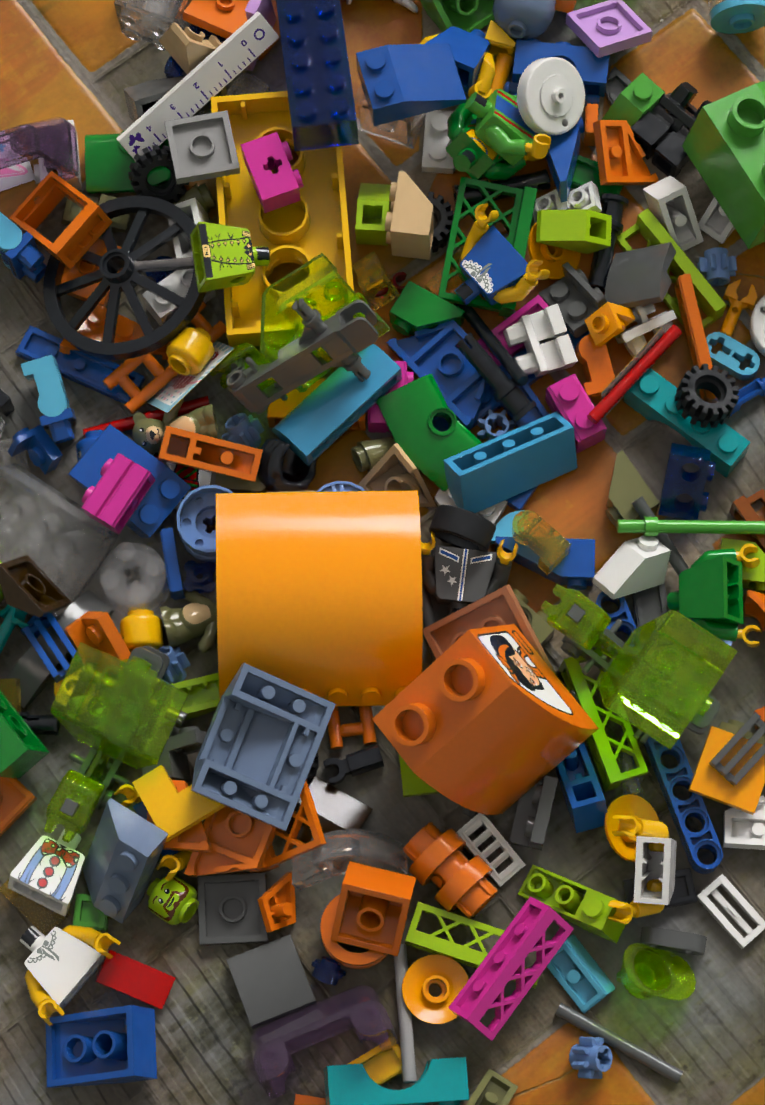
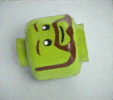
[147,875,199,925]

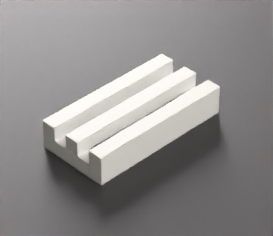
[697,874,765,949]

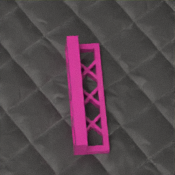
[448,896,574,1041]

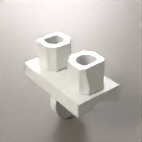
[615,304,677,357]

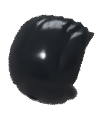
[257,438,319,492]

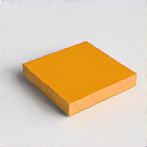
[688,726,765,815]

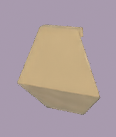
[158,22,222,74]
[358,443,437,507]

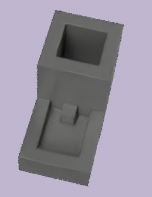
[141,725,207,782]

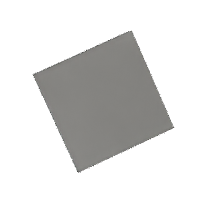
[164,110,240,184]

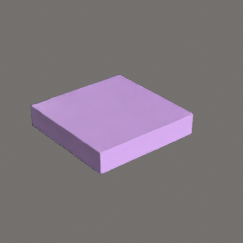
[565,0,653,58]

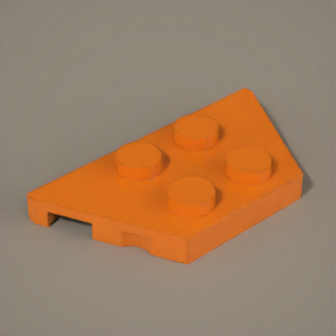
[184,806,276,877]

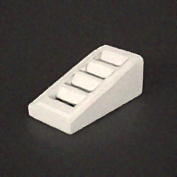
[456,813,526,887]

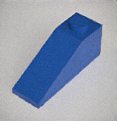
[536,117,584,203]
[495,536,595,590]
[555,742,607,833]

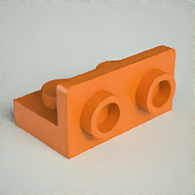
[64,611,131,676]

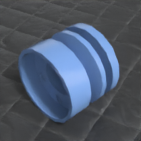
[176,485,233,563]

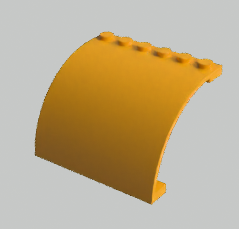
[216,490,423,706]

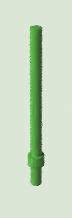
[616,516,765,537]

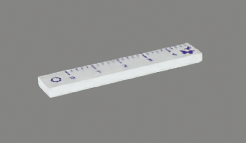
[116,11,280,162]

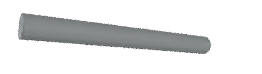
[393,944,417,1084]

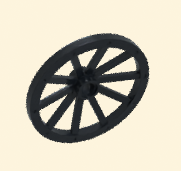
[43,196,206,360]

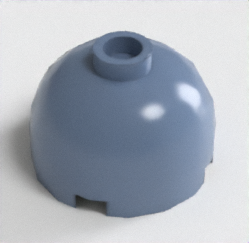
[492,0,556,40]

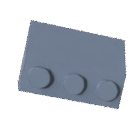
[82,798,168,924]

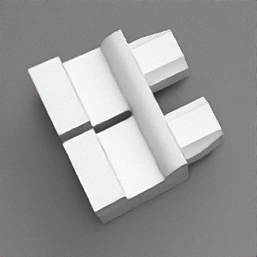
[503,303,578,377]

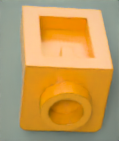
[584,302,636,346]

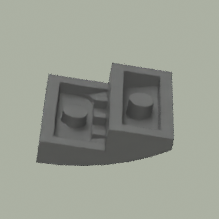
[604,242,676,308]
[226,934,317,1029]

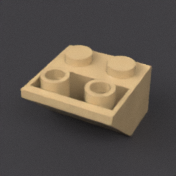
[385,171,434,260]

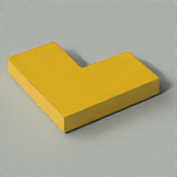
[132,765,225,842]

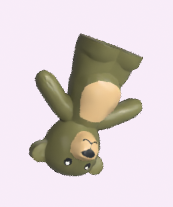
[132,398,220,455]
[160,589,217,653]

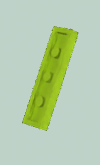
[616,208,726,329]
[559,648,649,792]
[405,901,540,989]

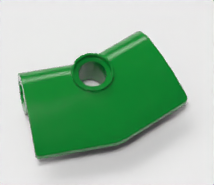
[85,129,170,194]
[376,374,482,492]

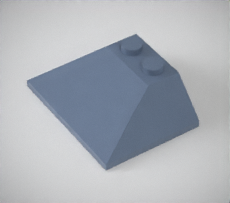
[191,663,336,831]

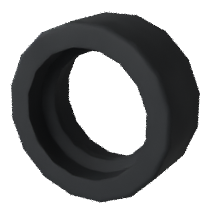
[429,505,496,552]

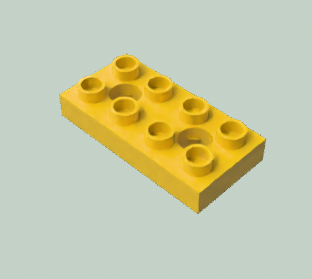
[211,87,356,348]

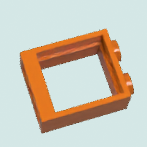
[9,171,113,270]

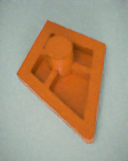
[257,871,296,933]

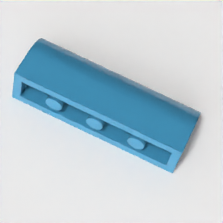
[272,344,402,466]
[443,411,578,513]

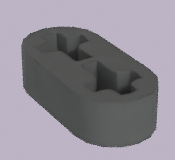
[640,927,707,955]

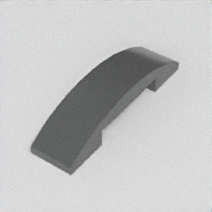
[0,590,114,709]

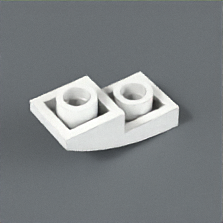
[533,181,602,223]

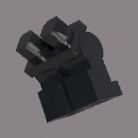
[631,82,712,178]

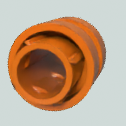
[403,822,498,919]

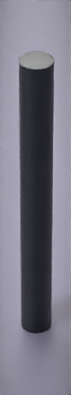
[454,303,529,386]

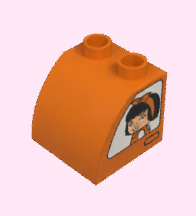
[372,624,599,815]

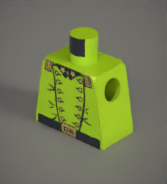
[190,222,270,292]

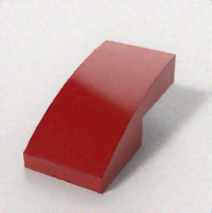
[95,950,176,1010]

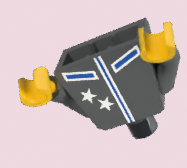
[421,531,518,615]

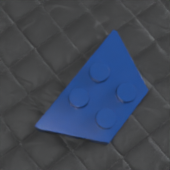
[386,320,489,430]

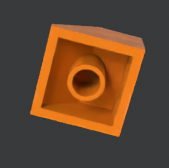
[331,861,417,956]

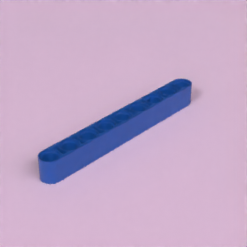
[594,591,723,874]

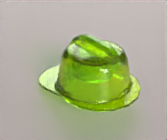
[616,943,696,1001]

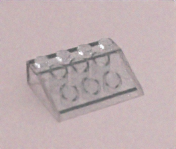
[0,463,119,617]

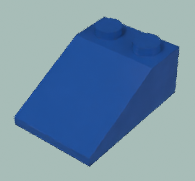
[356,44,466,126]
[68,424,191,538]
[46,1005,157,1088]

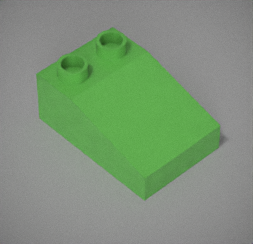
[682,81,765,249]

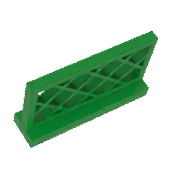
[438,176,537,318]

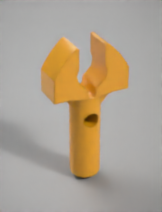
[719,279,758,337]

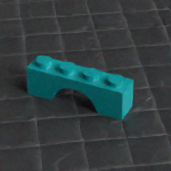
[623,368,750,478]
[324,1057,469,1105]

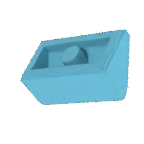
[547,934,615,1014]

